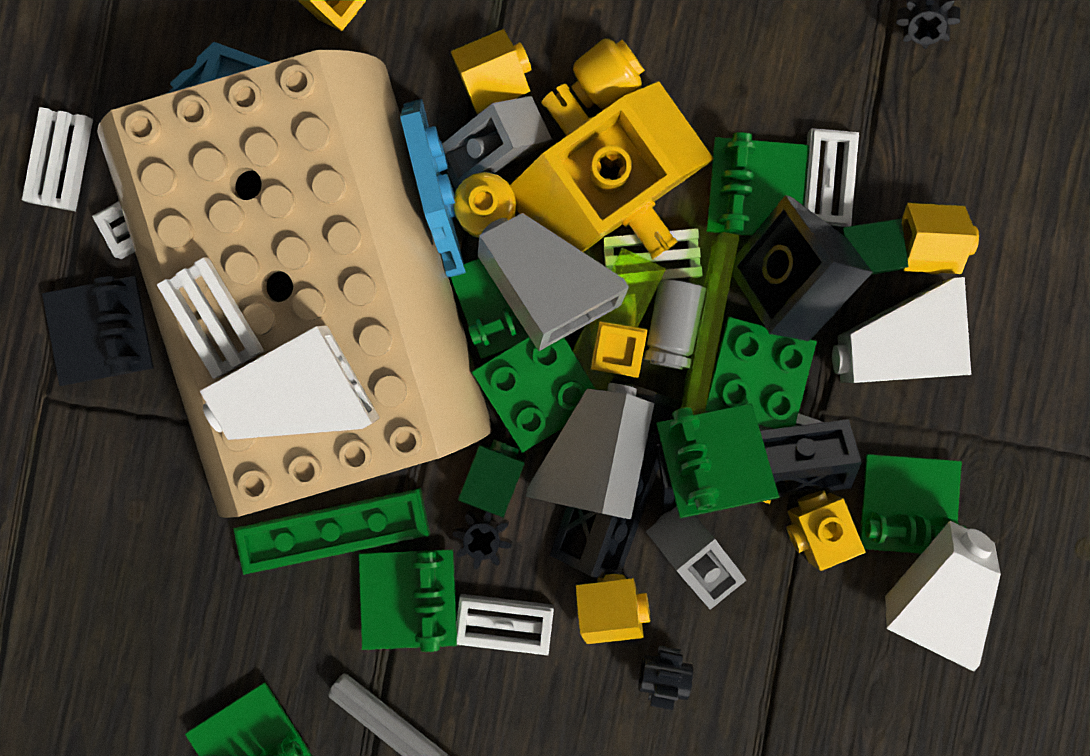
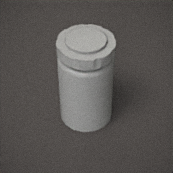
[643,279,706,370]

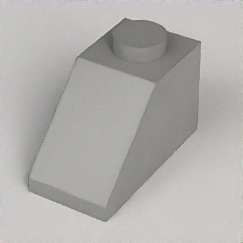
[442,96,552,190]
[645,506,746,610]

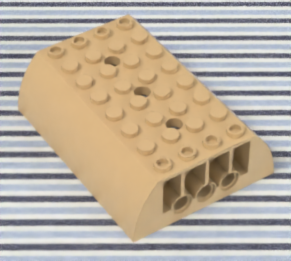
[97,50,493,518]

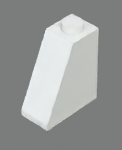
[832,277,971,383]
[200,326,379,440]
[885,521,1001,671]

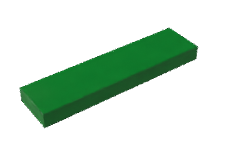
[233,487,430,575]

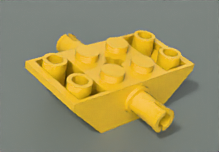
[510,81,714,260]

